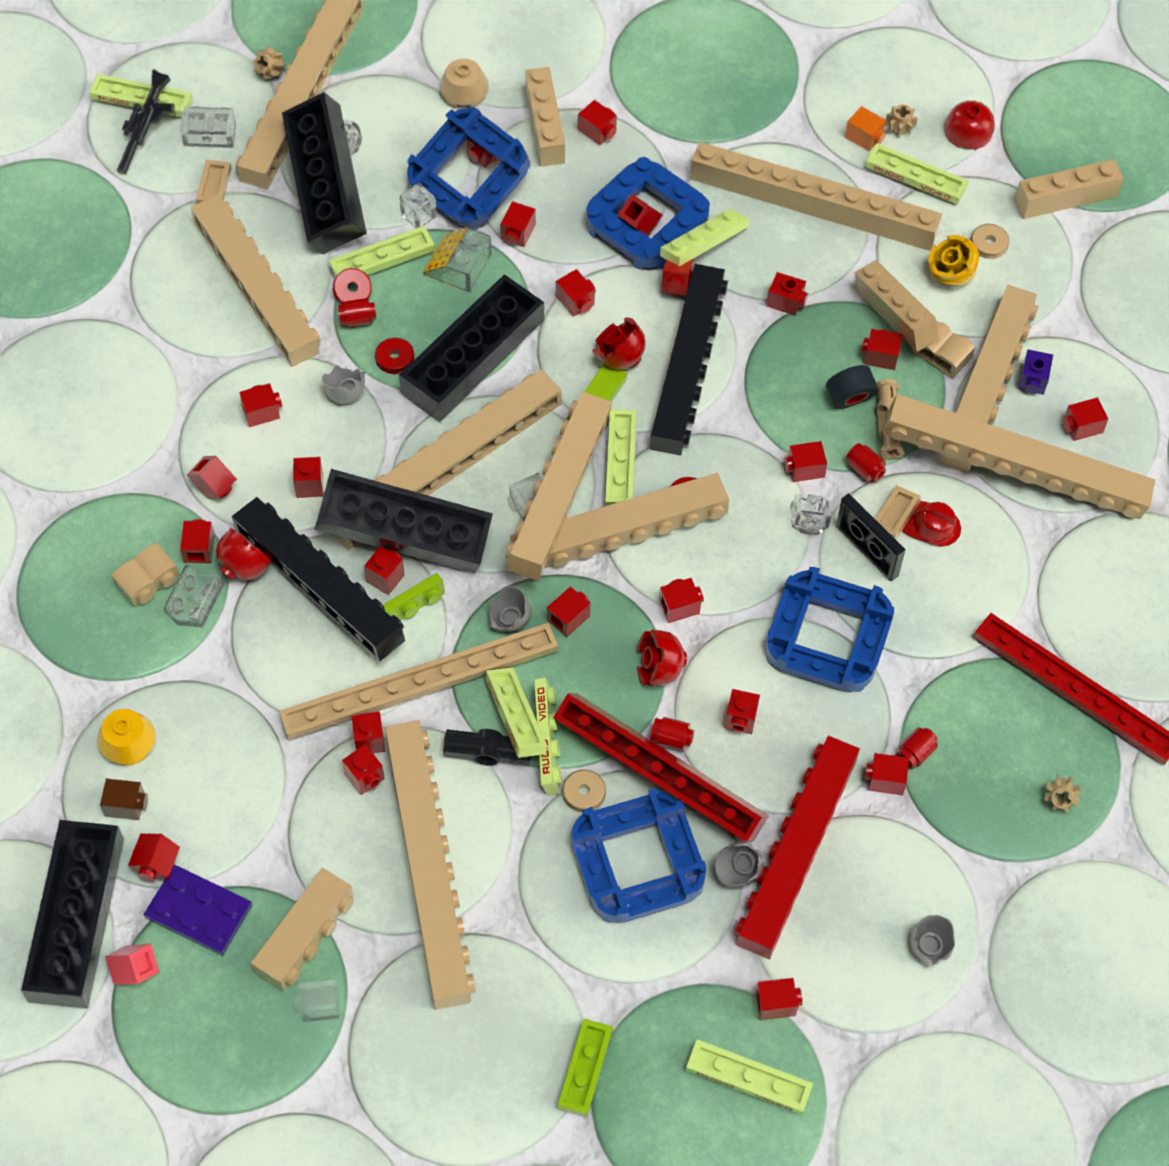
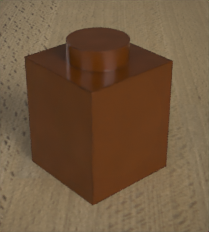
[100,778,148,820]

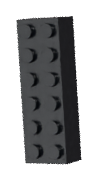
[282,92,367,254]
[399,274,544,421]
[314,469,493,574]
[21,820,124,1008]

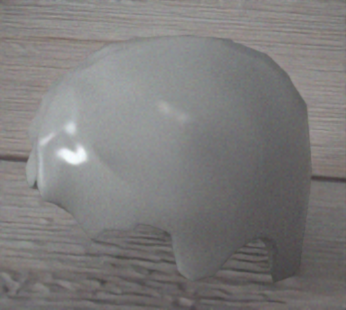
[322,365,365,404]
[489,586,532,632]
[714,842,766,887]
[910,915,955,967]

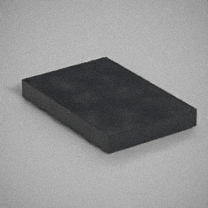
[836,493,906,582]

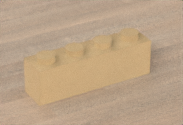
[525,67,565,167]
[1014,159,1124,219]
[855,260,939,352]
[251,867,354,992]

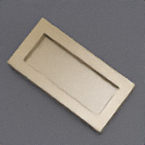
[196,160,232,204]
[875,485,921,540]

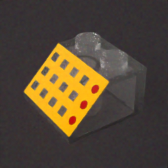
[423,227,492,293]

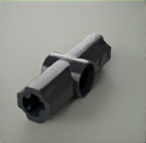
[443,729,531,766]

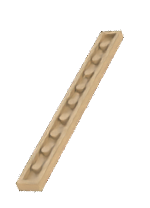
[279,623,558,740]

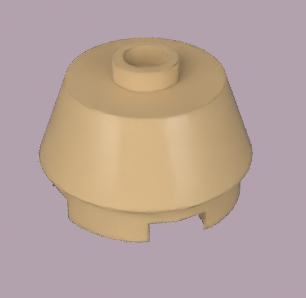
[439,58,489,108]

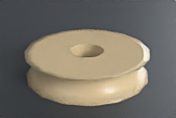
[971,224,1009,259]
[562,769,606,812]

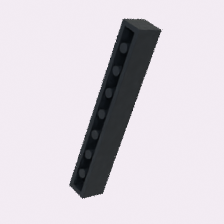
[650,264,728,456]
[231,497,405,662]

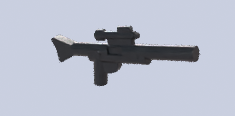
[117,69,175,174]

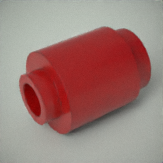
[338,298,377,327]
[846,443,886,482]
[650,717,695,751]
[896,727,938,770]

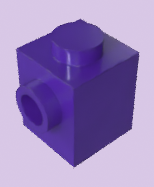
[1018,349,1053,395]

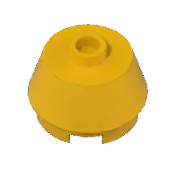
[928,235,979,287]
[97,709,155,766]

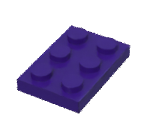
[143,864,253,956]

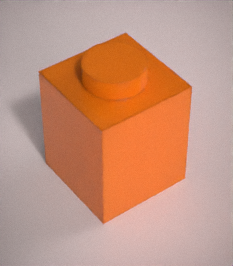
[845,106,886,152]

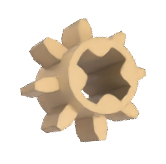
[253,47,285,79]
[886,104,918,136]
[1044,774,1081,812]

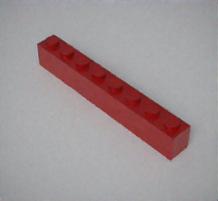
[553,693,769,842]
[734,735,860,960]

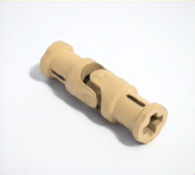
[876,379,904,460]

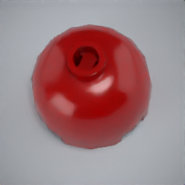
[945,100,995,150]
[592,317,646,370]
[216,528,272,581]
[637,629,687,686]

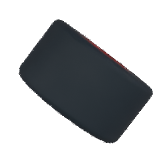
[825,365,879,409]

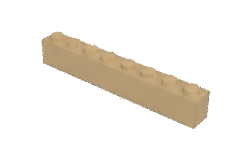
[191,194,321,367]
[938,284,1039,473]
[505,391,612,581]
[510,473,729,576]

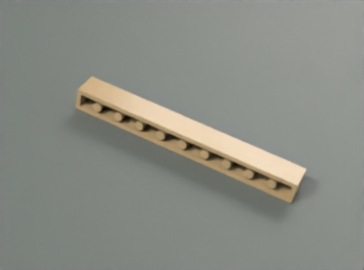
[236,0,363,190]
[690,142,943,251]
[335,369,562,551]
[883,394,1155,519]
[385,720,476,1010]

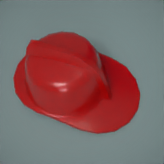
[902,501,961,547]

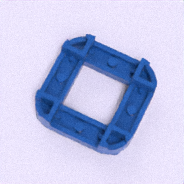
[407,106,531,229]
[586,157,710,270]
[766,567,894,692]
[572,789,706,923]

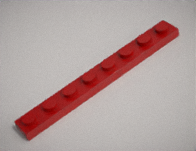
[974,613,1169,765]

